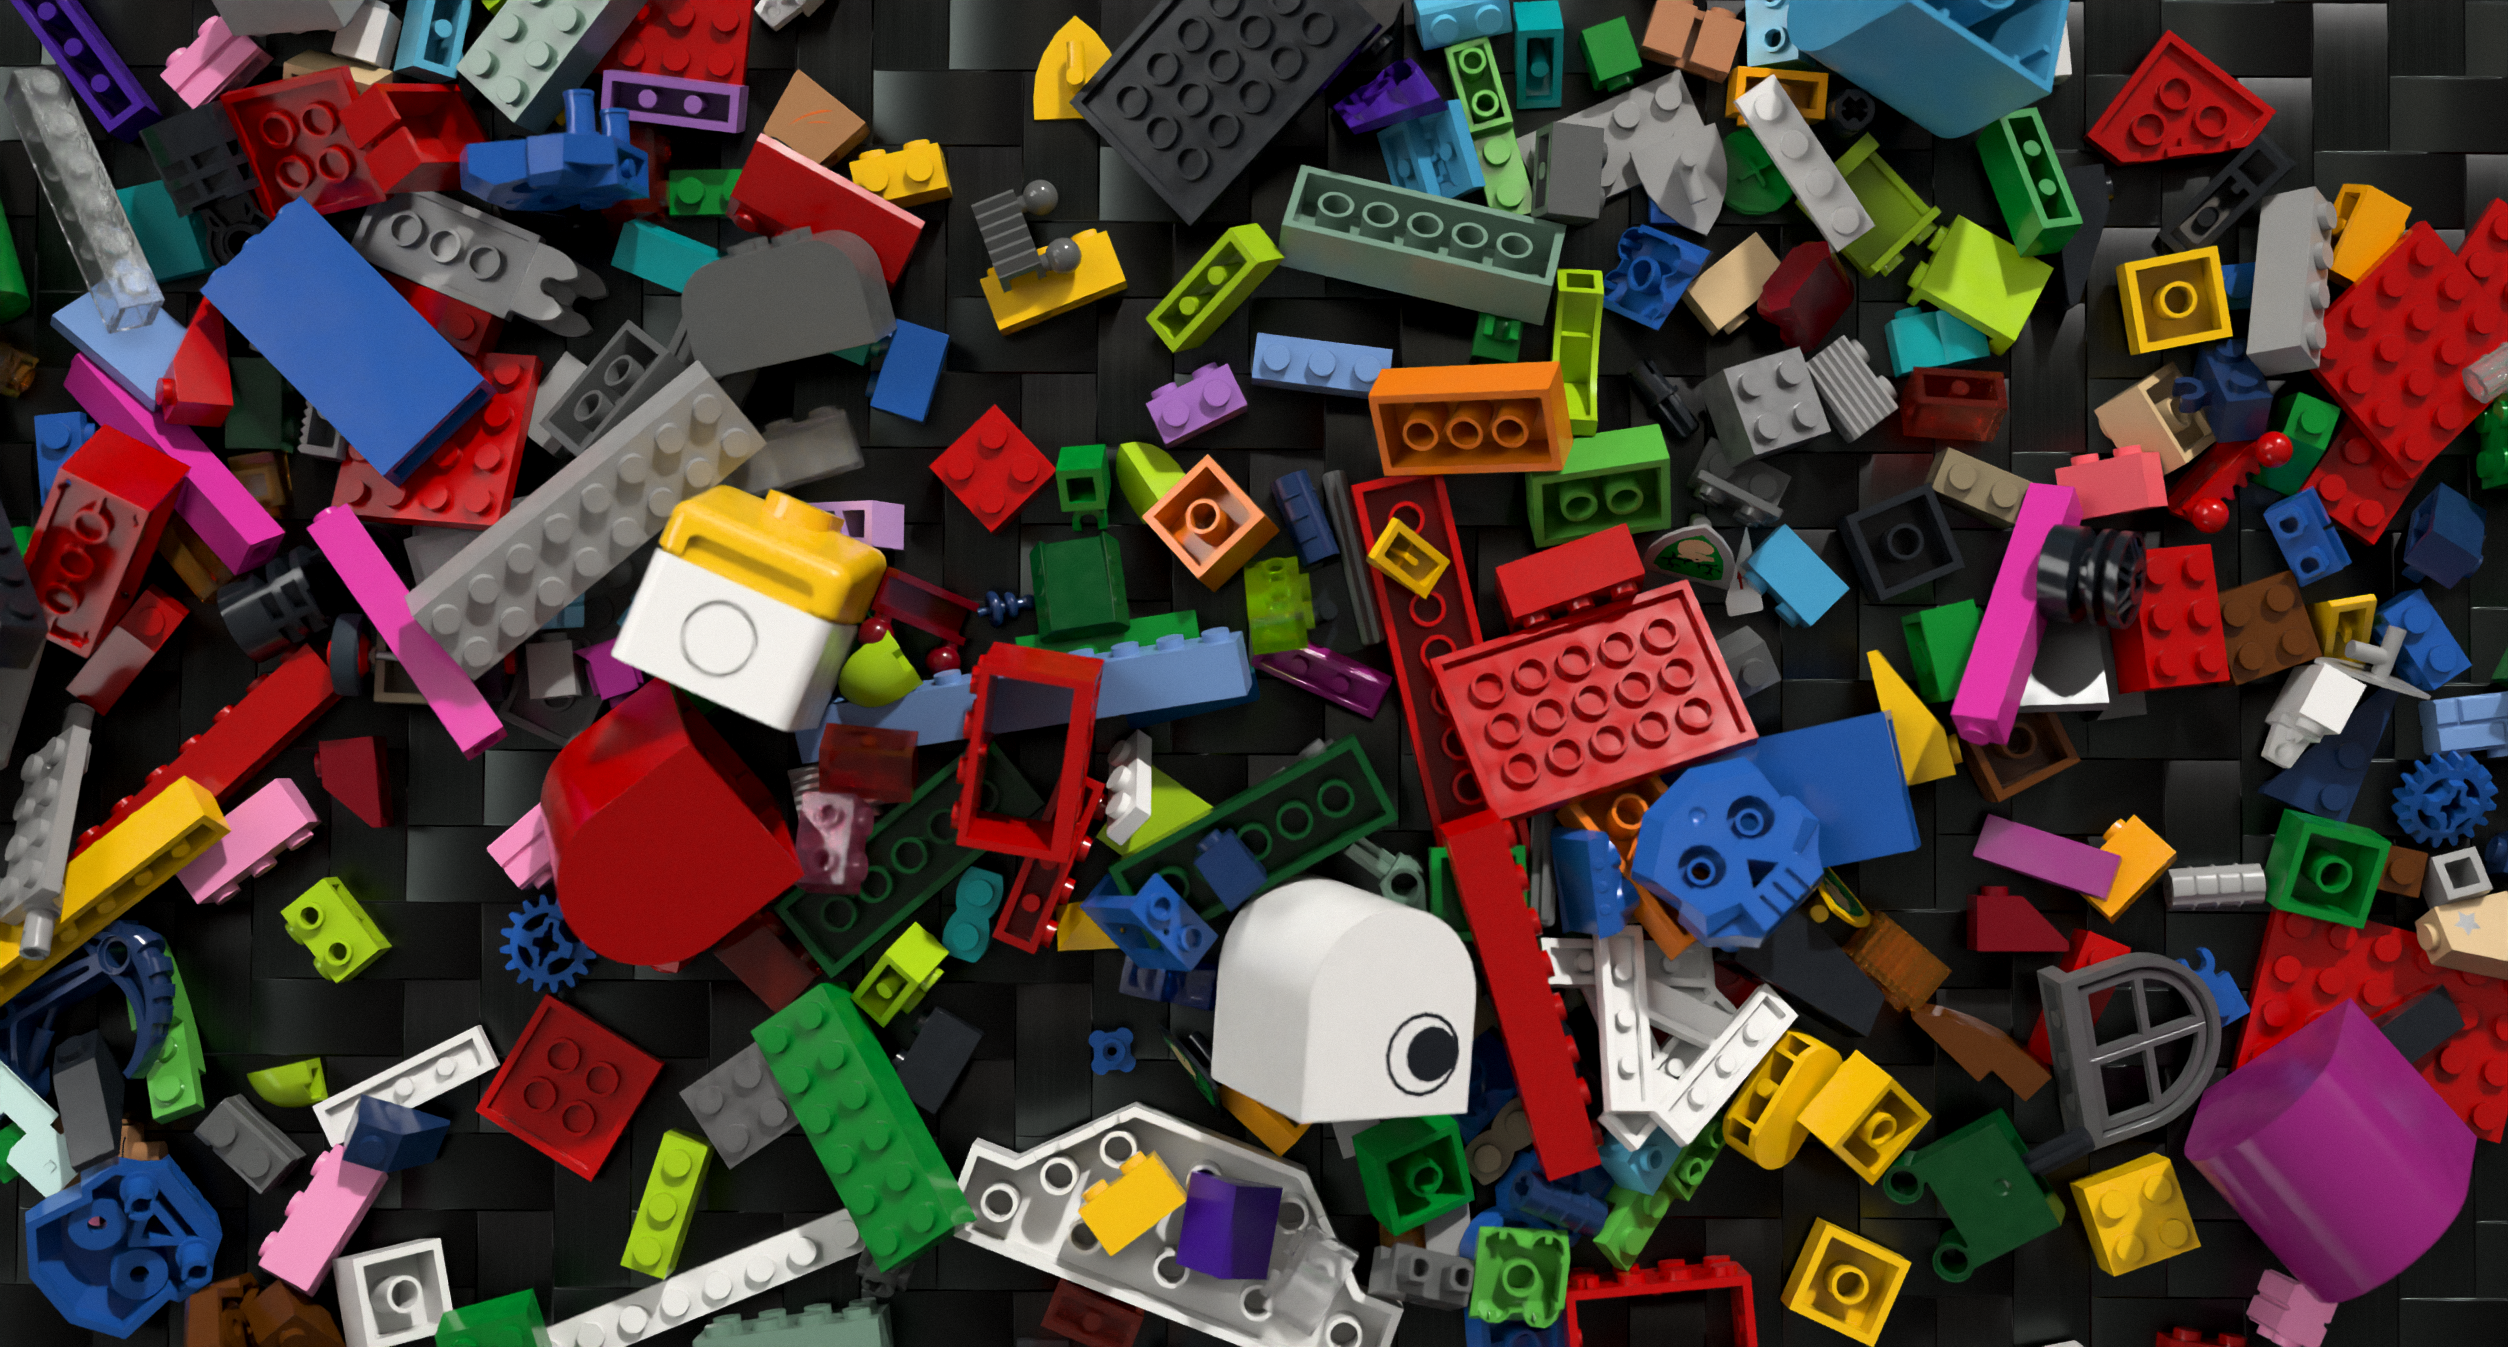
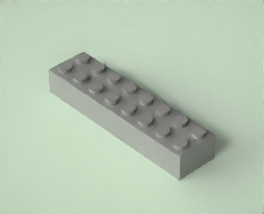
[404,360,767,681]

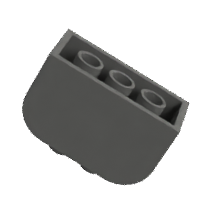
[681,226,897,378]

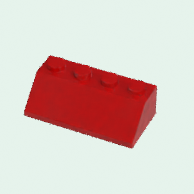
[725,133,925,297]

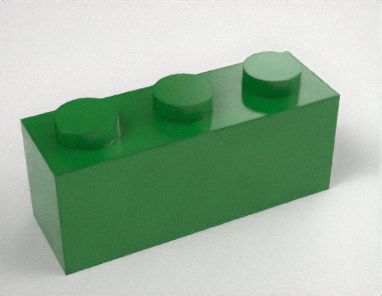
[1975,107,2083,258]

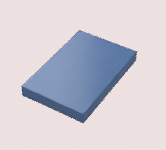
[50,273,186,412]

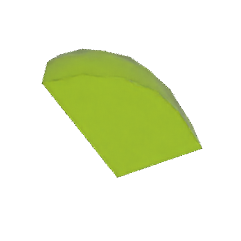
[1116,441,1186,524]
[838,630,924,708]
[247,1057,328,1108]

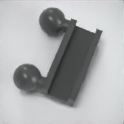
[971,180,1082,293]

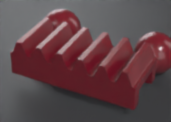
[857,566,980,678]

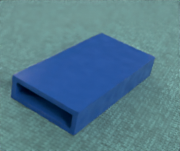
[200,195,498,488]
[1659,709,1921,882]

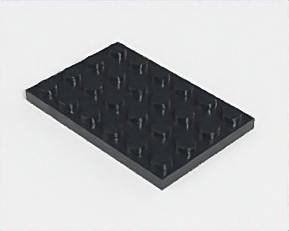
[1069,0,1383,228]

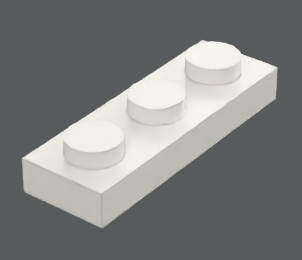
[1106,729,1152,845]

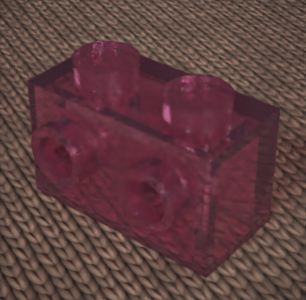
[794,792,874,895]

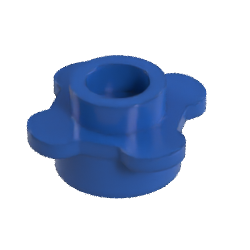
[1089,1027,1136,1075]

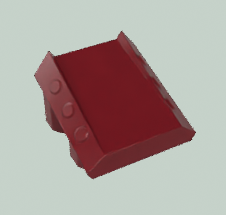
[1757,240,1854,354]

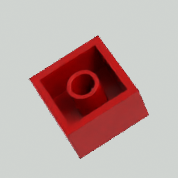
[929,404,1057,537]

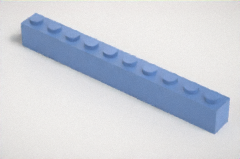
[795,627,1252,764]

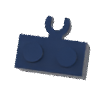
[2172,338,2273,443]
[2402,482,2487,589]

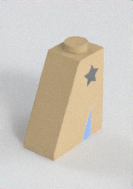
[2414,891,2508,980]

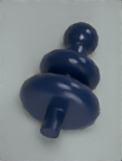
[976,591,1036,628]

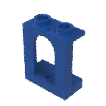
[1079,873,1218,971]

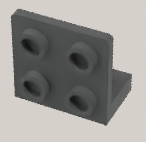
[1685,436,1792,529]

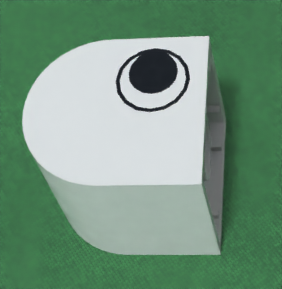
[1211,874,1476,1123]

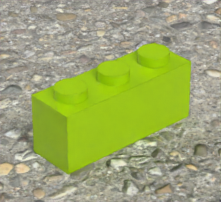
[1146,223,1285,353]
[620,1127,715,1279]

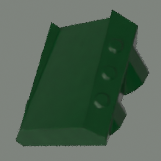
[1029,531,1130,644]

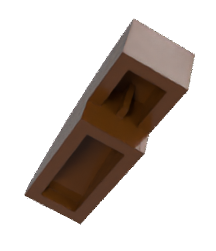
[1910,1001,2052,1102]

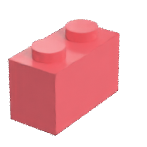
[2055,445,2168,522]

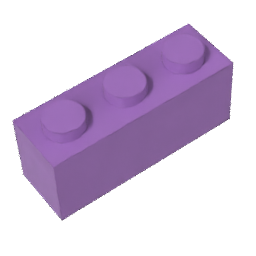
[601,69,749,133]

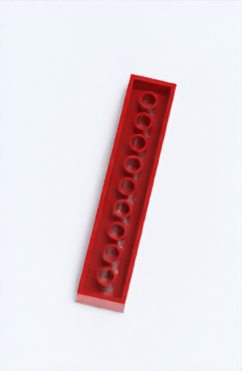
[1350,474,1530,907]

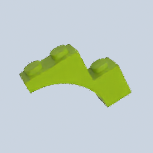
[1550,268,1604,436]

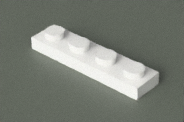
[1733,74,1875,252]
[312,1025,500,1147]

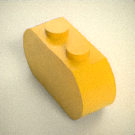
[1722,1028,1843,1170]

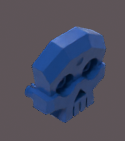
[459,89,649,211]
[1630,757,1824,952]
[25,1154,223,1339]

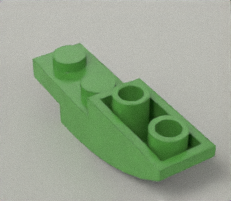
[1444,36,1532,217]
[126,935,206,1125]
[1593,1110,1726,1272]

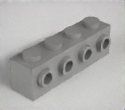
[2246,186,2337,376]

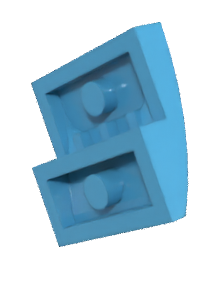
[1377,99,1486,200]

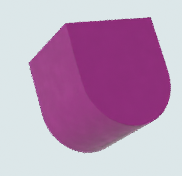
[2184,998,2477,1303]

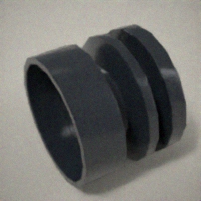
[2036,524,2147,629]

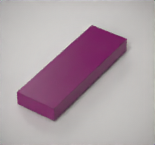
[1250,622,1393,720]
[1973,814,2122,902]

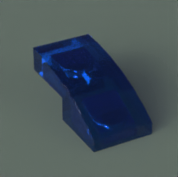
[1119,955,1219,1011]

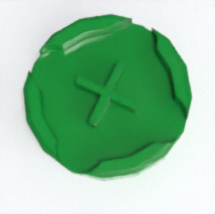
[1722,127,1794,218]

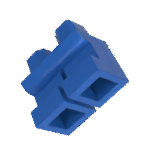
[2263,486,2352,588]

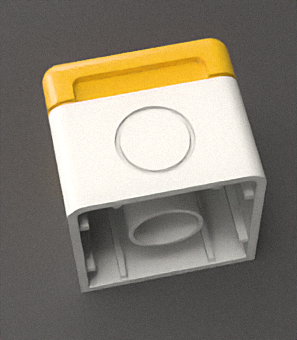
[611,485,887,732]

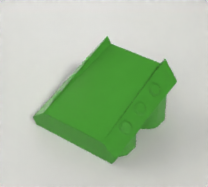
[1468,1226,1570,1328]

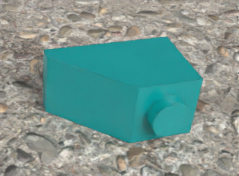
[1512,0,1564,109]

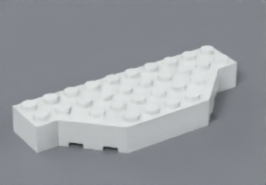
[953,1101,1404,1347]

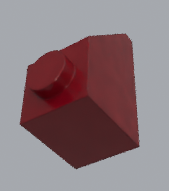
[314,736,394,828]
[1967,886,2069,951]

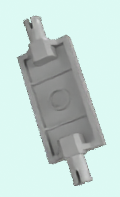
[0,703,95,960]

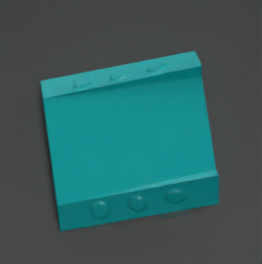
[106,180,217,288]

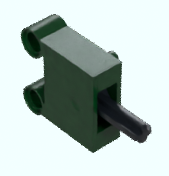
[1883,1108,2095,1283]

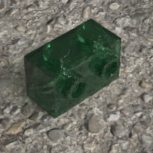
[225,357,300,454]

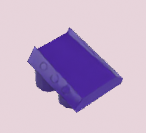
[1333,57,1448,135]

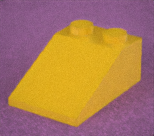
[1867,649,1963,786]

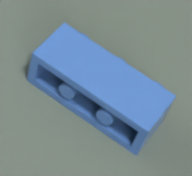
[1252,333,1393,399]

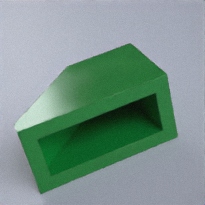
[2248,392,2341,497]

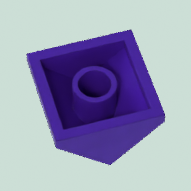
[1175,1171,1283,1280]

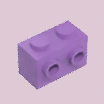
[1146,362,1248,450]

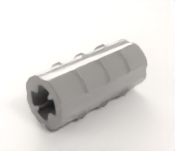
[2163,862,2266,910]

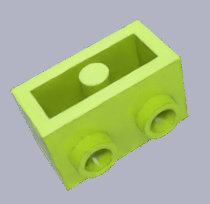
[281,877,392,984]
[850,921,949,1028]

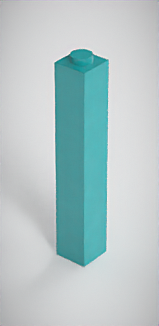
[611,218,882,366]

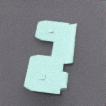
[0,1060,78,1197]

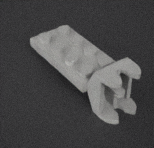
[351,191,609,339]

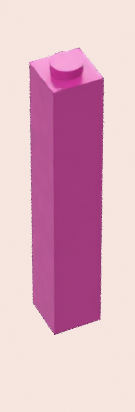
[63,351,286,575]
[1951,483,2084,745]
[307,503,508,761]

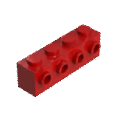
[992,769,1108,954]

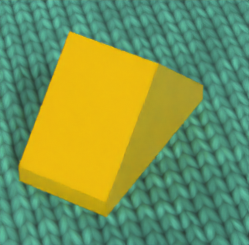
[1366,517,1450,599]
[2306,594,2377,665]

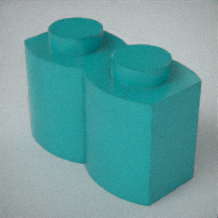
[1884,306,1991,378]
[942,865,1008,963]

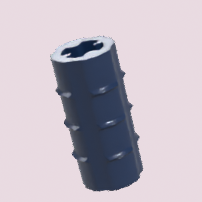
[1269,469,1340,568]
[1509,1169,1608,1238]

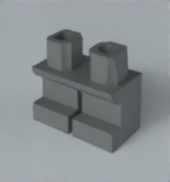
[1368,1243,1475,1311]

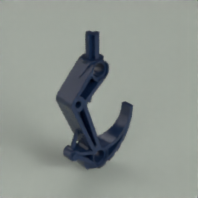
[0,920,175,1127]

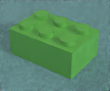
[1525,424,1671,548]

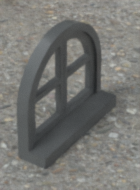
[2037,952,2221,1151]

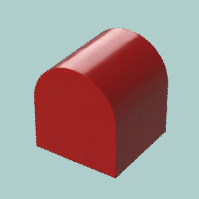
[540,676,805,966]

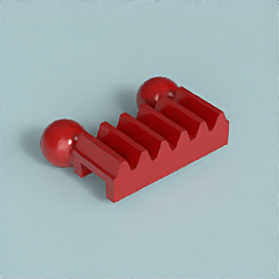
[2164,431,2293,534]

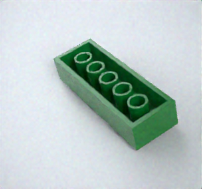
[751,981,977,1273]

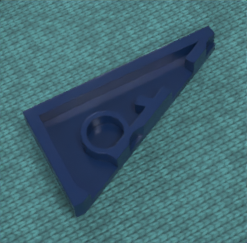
[2258,686,2400,823]

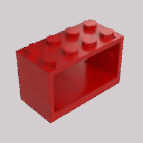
[23,424,191,659]
[950,641,1104,863]
[1563,1255,1758,1347]

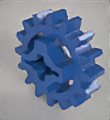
[2391,750,2498,848]
[500,894,601,993]

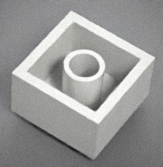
[332,1238,453,1347]

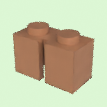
[1638,0,1746,84]

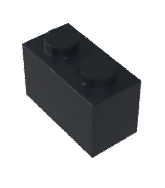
[891,1004,986,1115]

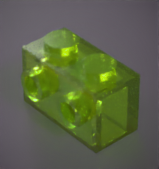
[1243,556,1315,655]

